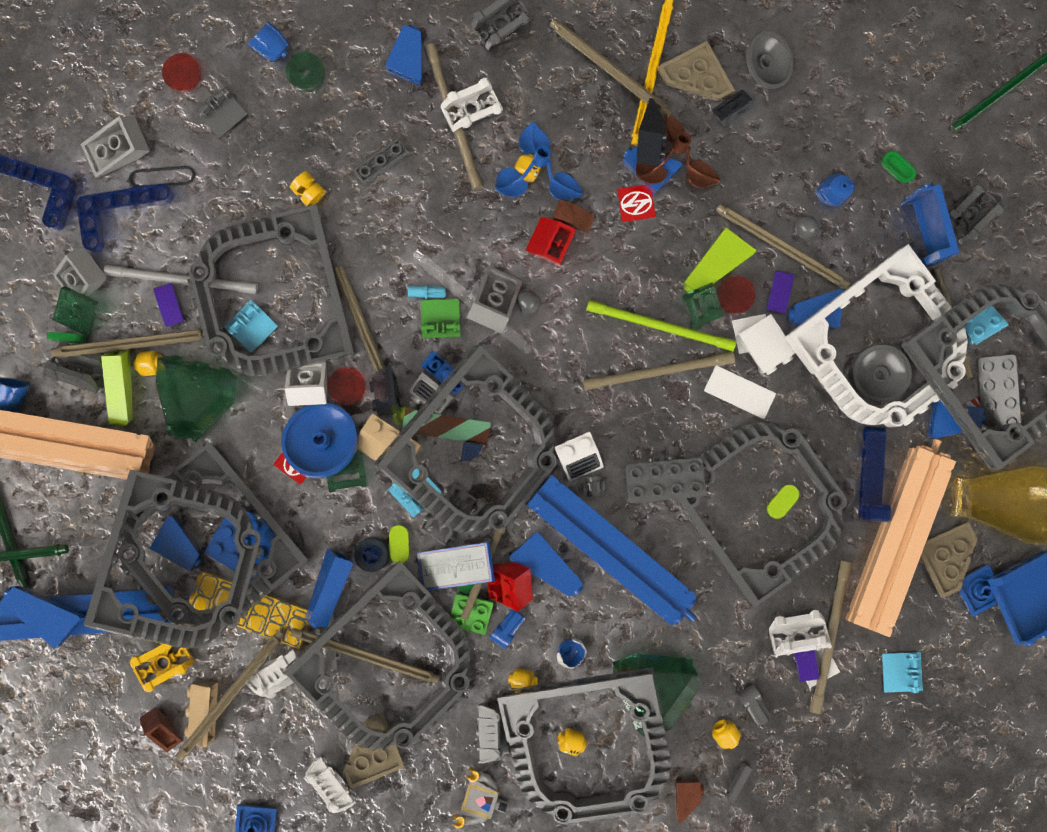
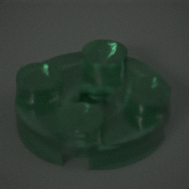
[285,51,324,91]

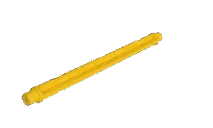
[631,0,674,146]

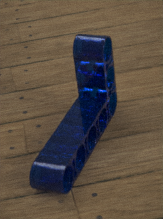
[0,155,77,231]
[76,184,174,253]
[858,426,891,522]

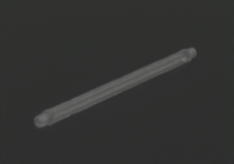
[412,250,533,355]

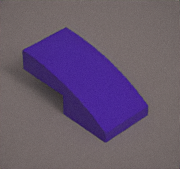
[766,270,794,314]
[153,282,185,327]
[794,640,819,682]

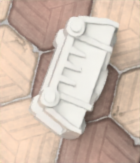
[441,78,503,132]
[769,610,832,657]
[246,649,301,699]
[304,756,356,813]

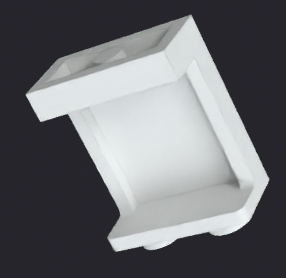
[736,314,795,375]

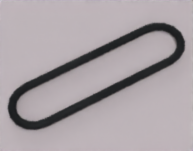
[129,166,195,188]

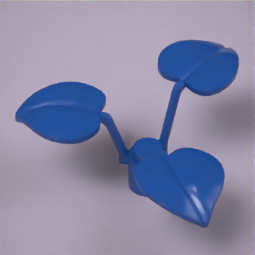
[495,122,583,201]

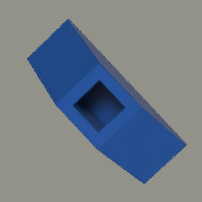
[421,350,464,395]

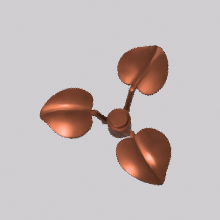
[636,114,721,188]

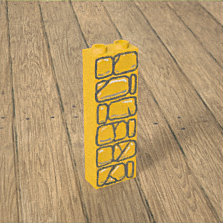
[189,571,310,649]

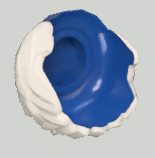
[557,638,587,669]

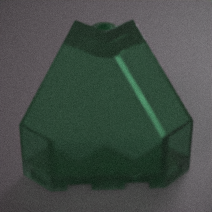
[155,355,237,443]
[613,653,704,737]

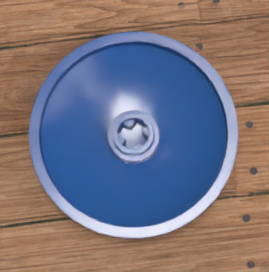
[281,403,359,478]

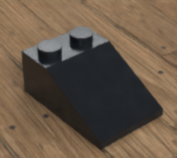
[636,98,668,166]
[369,365,402,416]

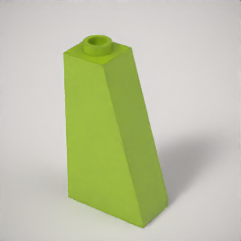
[682,228,757,296]
[101,349,133,427]

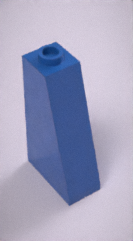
[509,531,583,597]
[305,548,353,629]
[0,586,86,649]

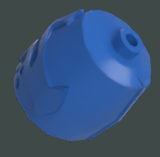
[247,22,289,62]
[815,173,855,207]
[0,377,30,413]

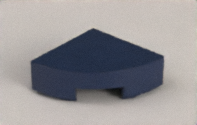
[460,442,482,461]

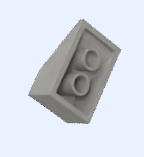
[81,116,150,178]
[466,266,523,333]

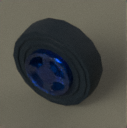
[354,538,389,572]

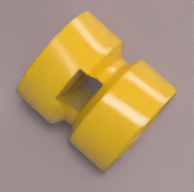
[289,171,326,206]

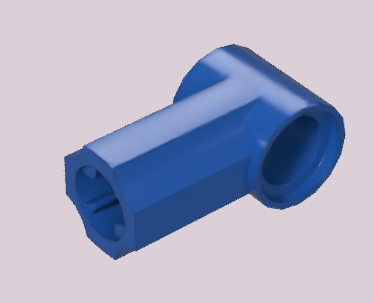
[489,609,526,649]

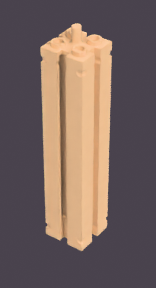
[0,410,156,480]
[844,439,956,637]

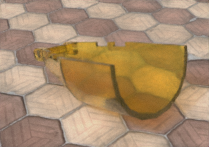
[951,465,1047,545]

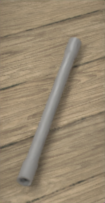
[104,264,258,294]

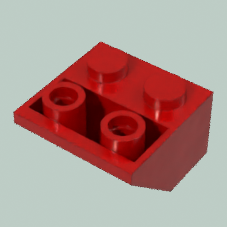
[525,216,576,267]
[487,562,533,611]

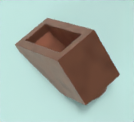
[553,199,595,234]
[139,707,182,752]
[675,779,704,823]

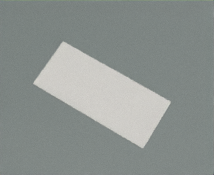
[704,366,776,419]

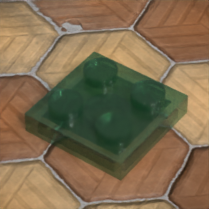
[52,286,99,336]

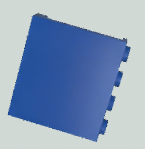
[901,183,960,267]
[988,550,1047,646]

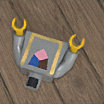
[451,767,508,829]

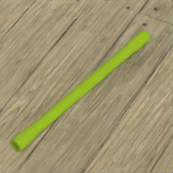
[586,299,736,351]

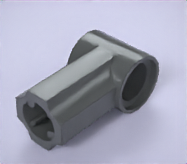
[737,684,772,726]

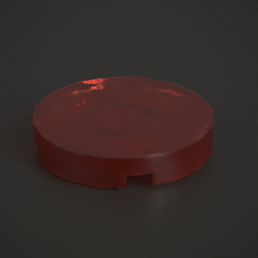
[162,53,201,92]
[717,276,756,314]
[327,367,366,406]

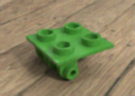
[421,299,460,339]
[451,592,494,635]

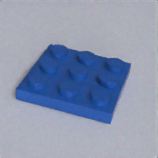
[204,509,275,581]

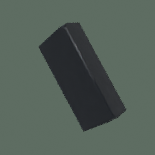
[712,89,755,129]

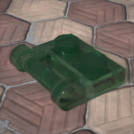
[682,282,724,330]
[327,452,368,493]

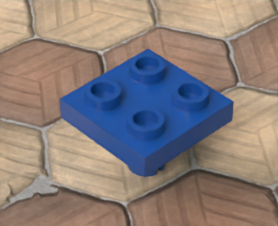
[958,564,998,617]
[235,804,277,832]

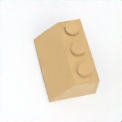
[357,413,422,461]
[185,681,218,747]

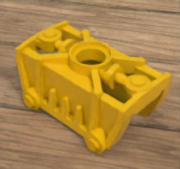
[130,644,195,693]

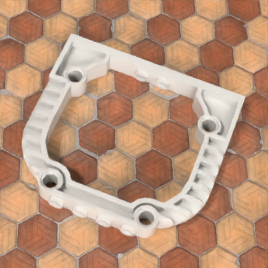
[784,244,968,428]

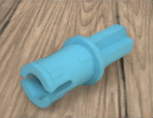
[408,284,446,299]

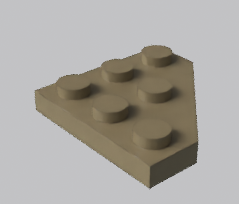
[657,41,735,101]
[920,522,978,599]
[344,712,405,789]

